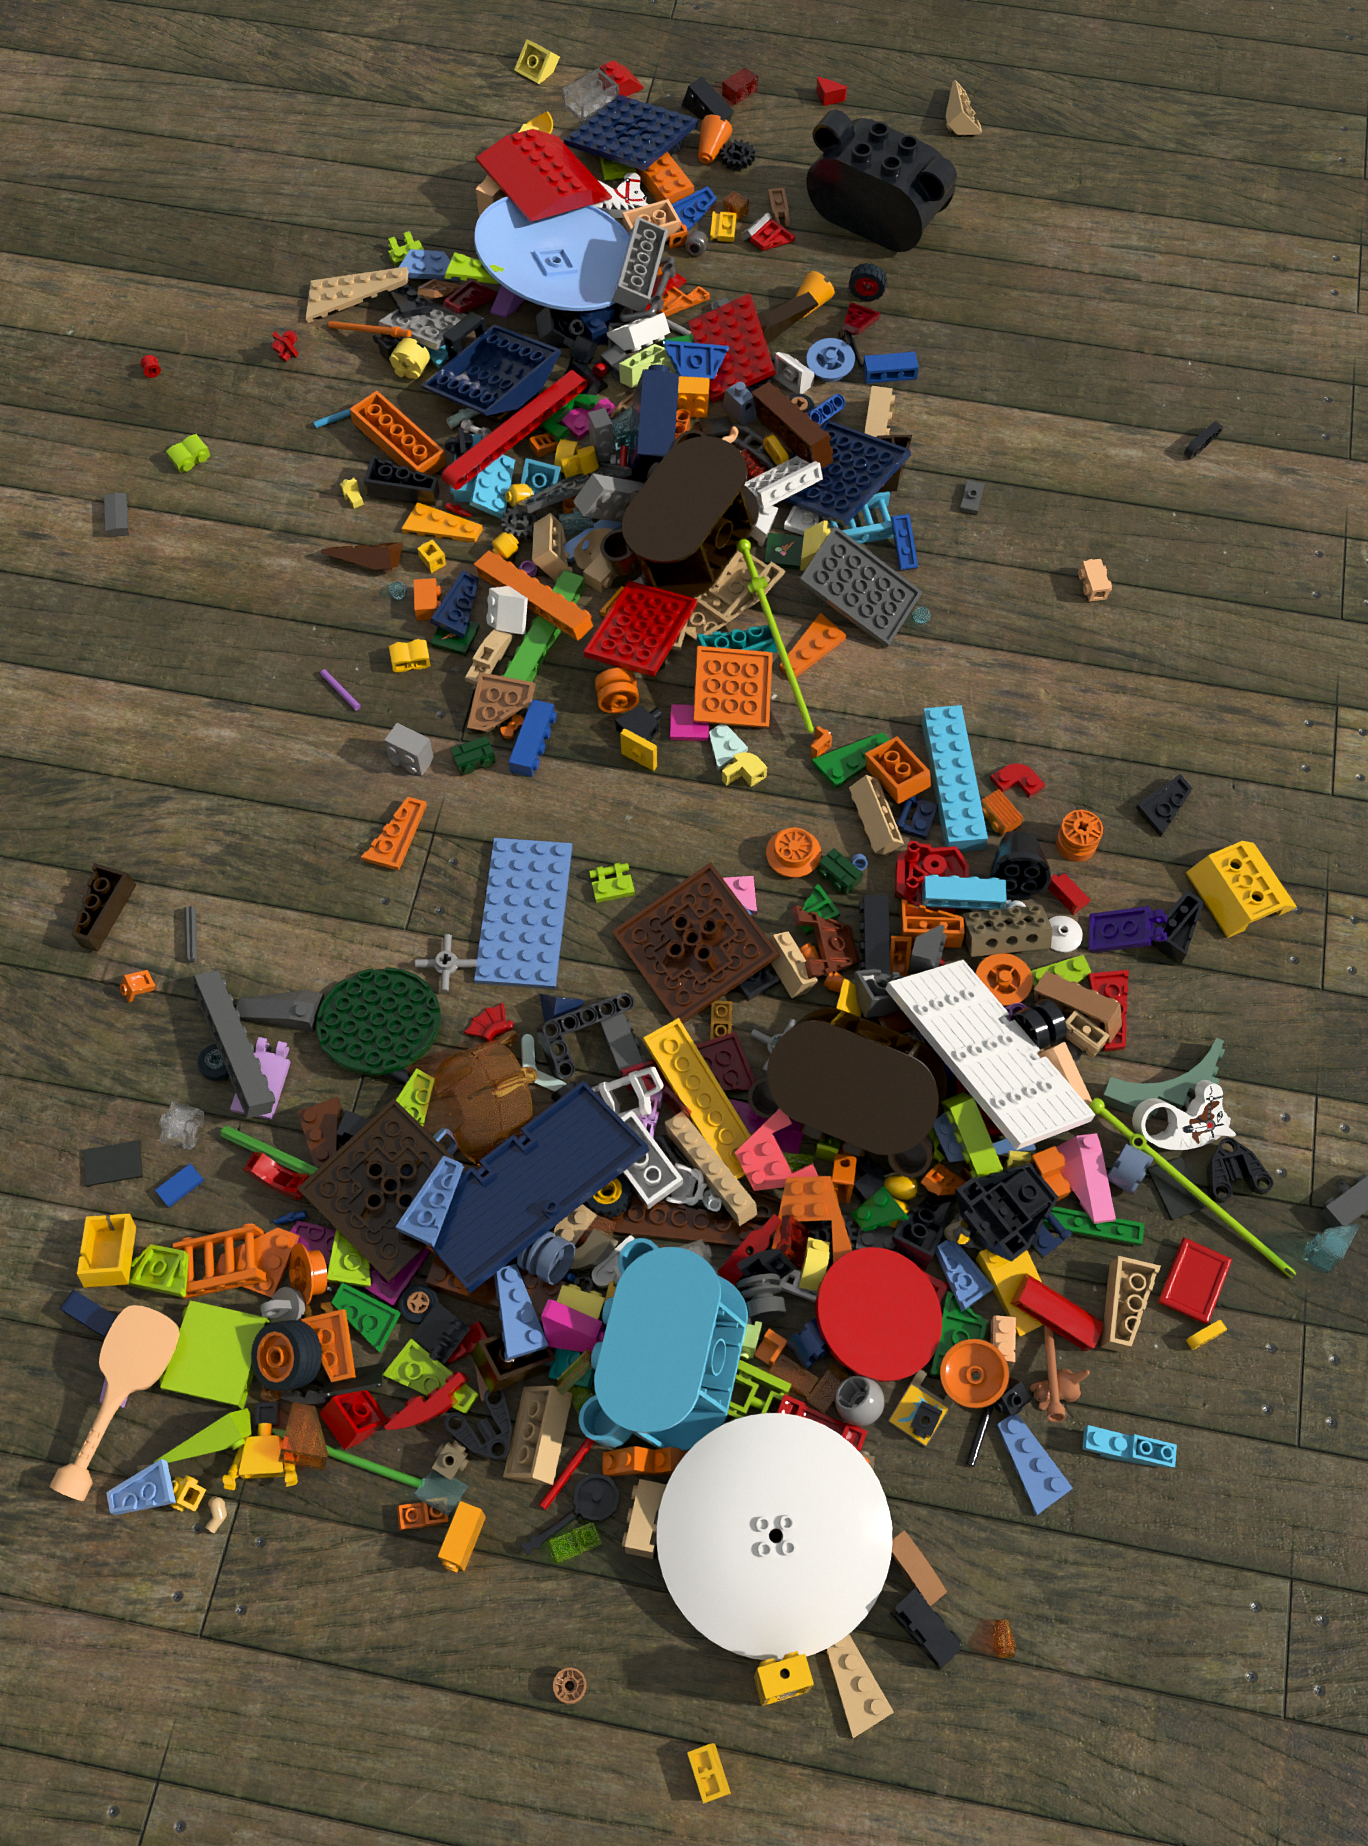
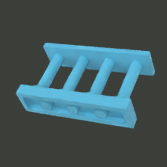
[819,492,894,544]

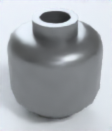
[685,231,708,256]

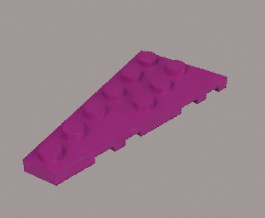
[290,1221,431,1307]

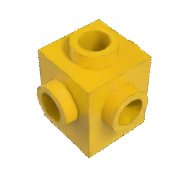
[170,1475,206,1512]

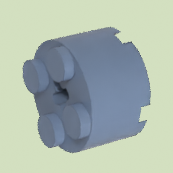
[1107,1143,1154,1195]

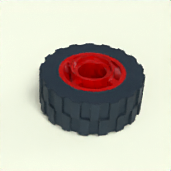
[848,263,887,301]

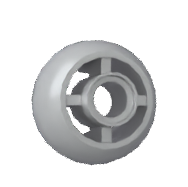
[835,1376,885,1427]

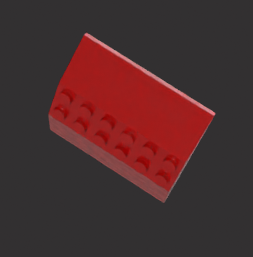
[476,129,612,222]

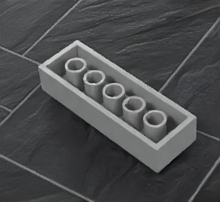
[612,216,668,312]

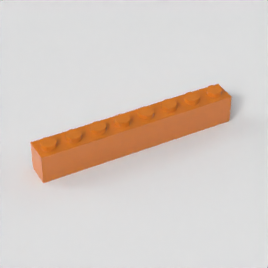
[474,550,593,641]

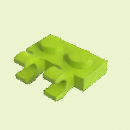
[388,231,424,267]

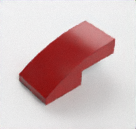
[447,1321,489,1364]

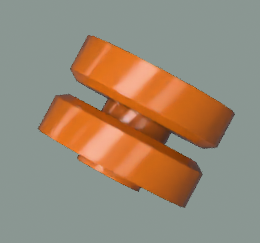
[595,668,639,713]

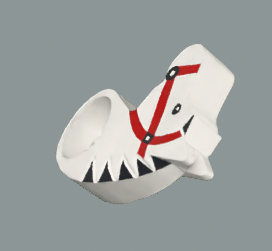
[592,172,649,219]

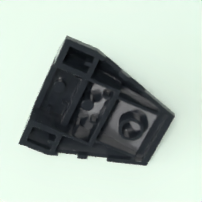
[955,1163,1059,1262]

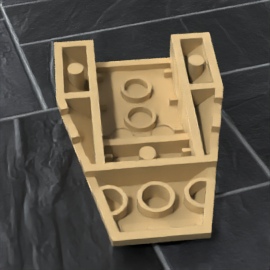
[685,551,786,641]

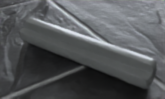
[184,906,197,963]

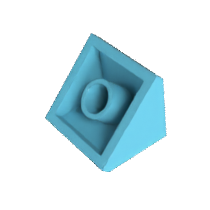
[521,458,561,495]

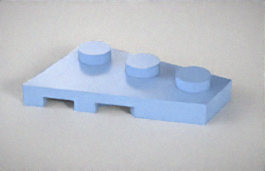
[106,1459,176,1515]

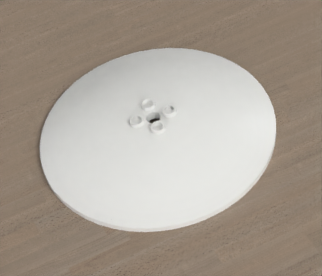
[657,1413,892,1661]

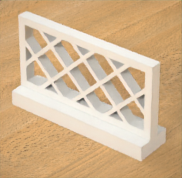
[745,456,823,509]

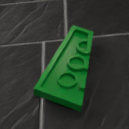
[811,732,890,789]

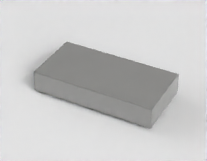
[740,213,772,241]

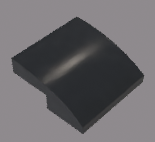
[737,1249,796,1279]

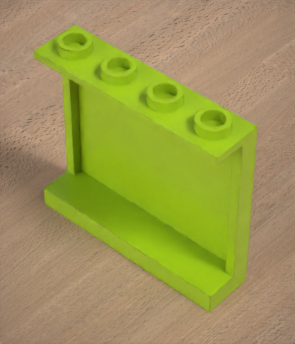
[160,1300,271,1410]

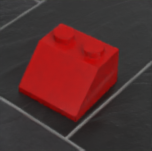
[600,60,644,98]
[319,1390,388,1450]

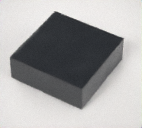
[255,1402,280,1427]

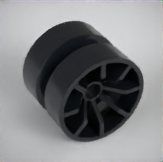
[1011,999,1067,1050]

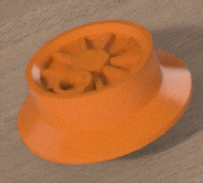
[766,827,821,878]
[976,953,1033,1006]
[289,1243,327,1306]

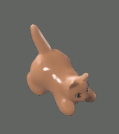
[1030,1369,1090,1411]

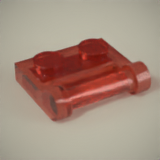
[776,1215,810,1268]

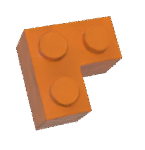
[1030,1146,1071,1202]

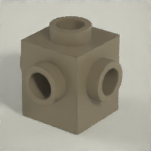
[432,1441,469,1480]

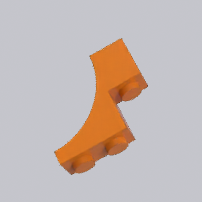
[603,1446,689,1477]

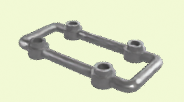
[618,256,676,322]

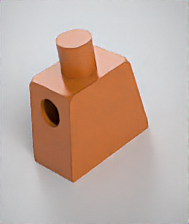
[831,1149,856,1204]

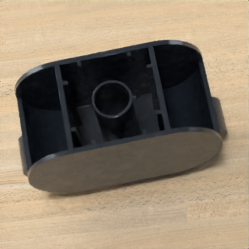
[806,110,957,252]

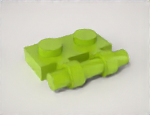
[589,863,635,903]

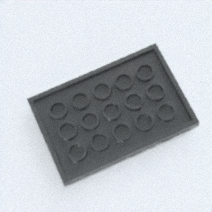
[798,526,922,648]

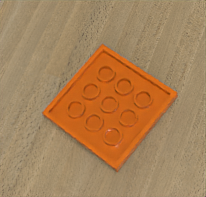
[693,646,773,728]

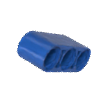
[806,394,845,425]

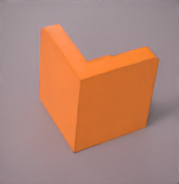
[754,1329,787,1368]

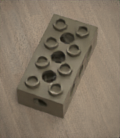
[962,905,1053,957]

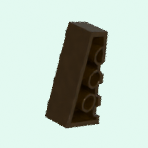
[71,863,136,952]

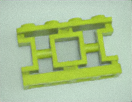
[726,1360,791,1422]

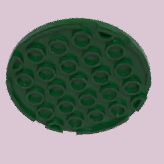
[316,967,441,1075]

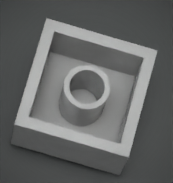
[384,723,434,776]

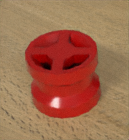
[140,355,161,378]

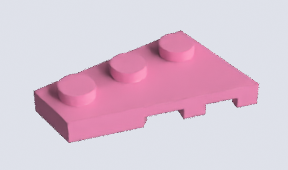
[723,876,757,915]

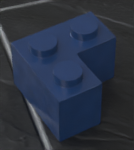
[576,306,615,346]

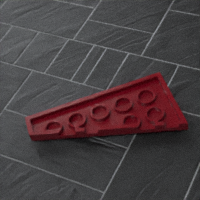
[620,1032,756,1091]

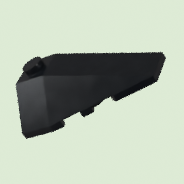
[892,1192,957,1271]

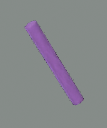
[320,669,361,711]

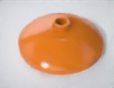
[940,1339,1009,1408]

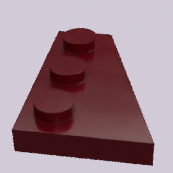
[443,279,498,314]

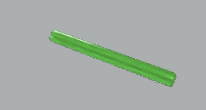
[221,1126,318,1176]

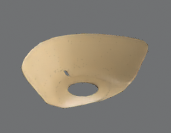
[573,528,612,569]

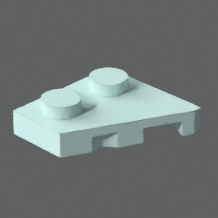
[709,724,748,771]

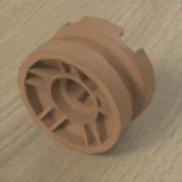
[553,1667,586,1705]

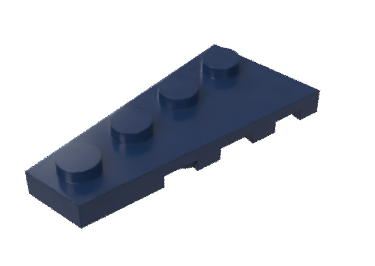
[430,571,479,639]

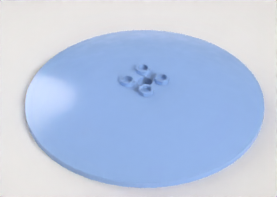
[474,196,630,311]

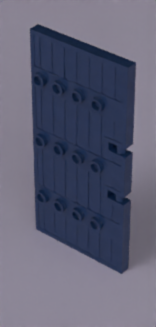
[430,1081,649,1293]

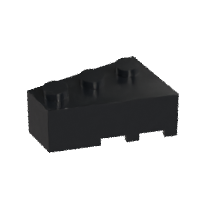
[1151,890,1204,965]

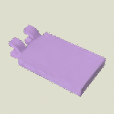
[230,1037,291,1120]

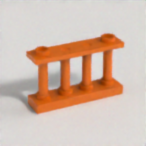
[173,1224,266,1299]

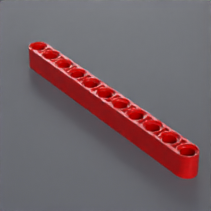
[441,370,587,490]

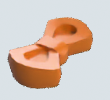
[500,714,524,739]

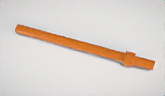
[328,321,412,338]

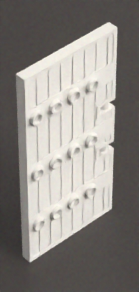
[885,960,1095,1150]

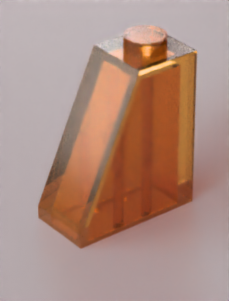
[278,1402,328,1470]

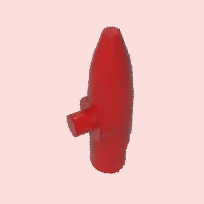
[445,503,472,517]

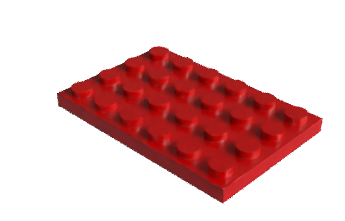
[688,293,776,403]
[584,581,697,677]

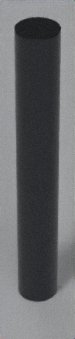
[966,1404,994,1467]

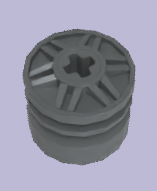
[734,1274,787,1325]

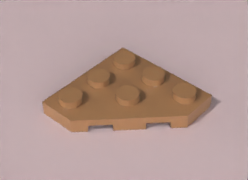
[467,672,536,732]

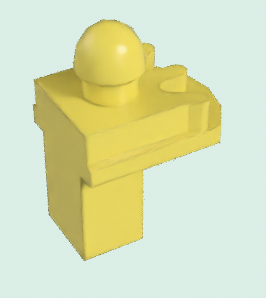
[340,478,364,509]

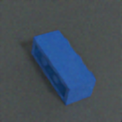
[863,352,919,384]

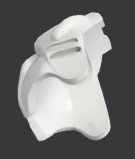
[666,1163,707,1206]

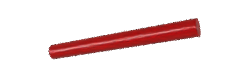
[539,1437,595,1510]

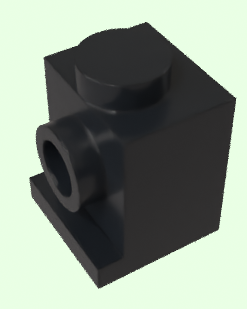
[910,1401,943,1439]

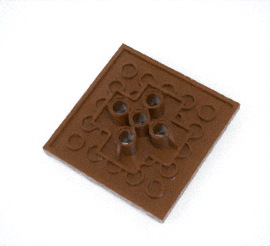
[612,862,780,1024]

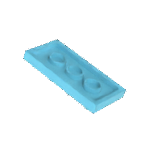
[469,455,515,519]

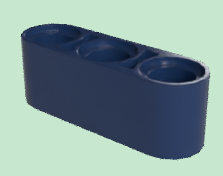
[59,1290,117,1338]

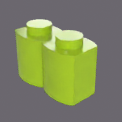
[166,434,210,473]

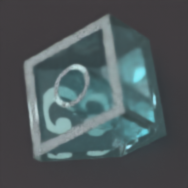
[1304,1223,1360,1273]

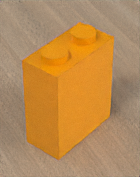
[438,1501,486,1573]

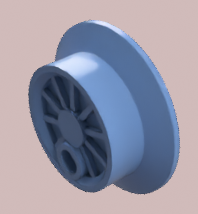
[807,338,855,382]

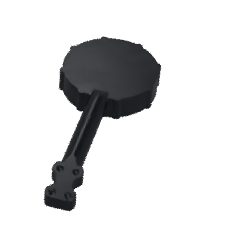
[521,1473,620,1555]

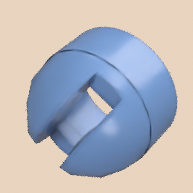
[851,854,868,871]

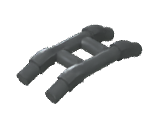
[724,424,776,470]

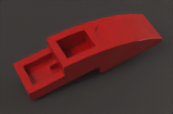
[384,1372,470,1430]

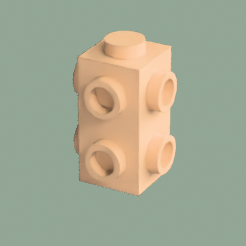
[1078,559,1112,602]

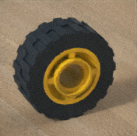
[586,1172,632,1219]

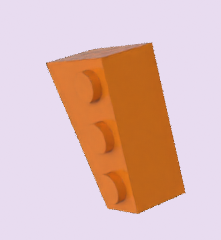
[899,899,965,948]

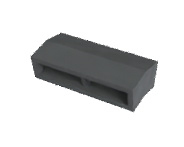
[104,493,129,538]

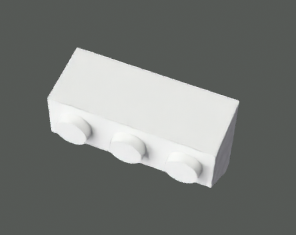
[607,312,670,352]

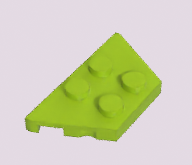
[127,1244,189,1297]

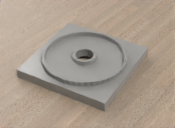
[379,299,467,350]

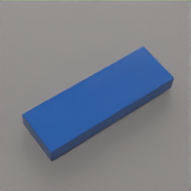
[891,514,918,571]

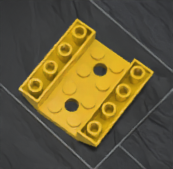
[1186,841,1297,938]

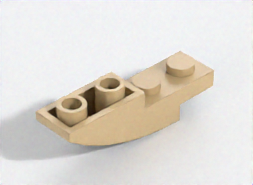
[465,629,516,686]

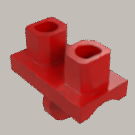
[271,330,299,362]

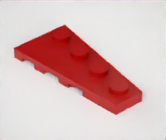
[1088,970,1129,1051]

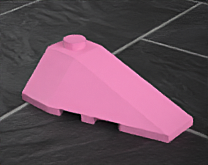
[1056,1133,1116,1224]

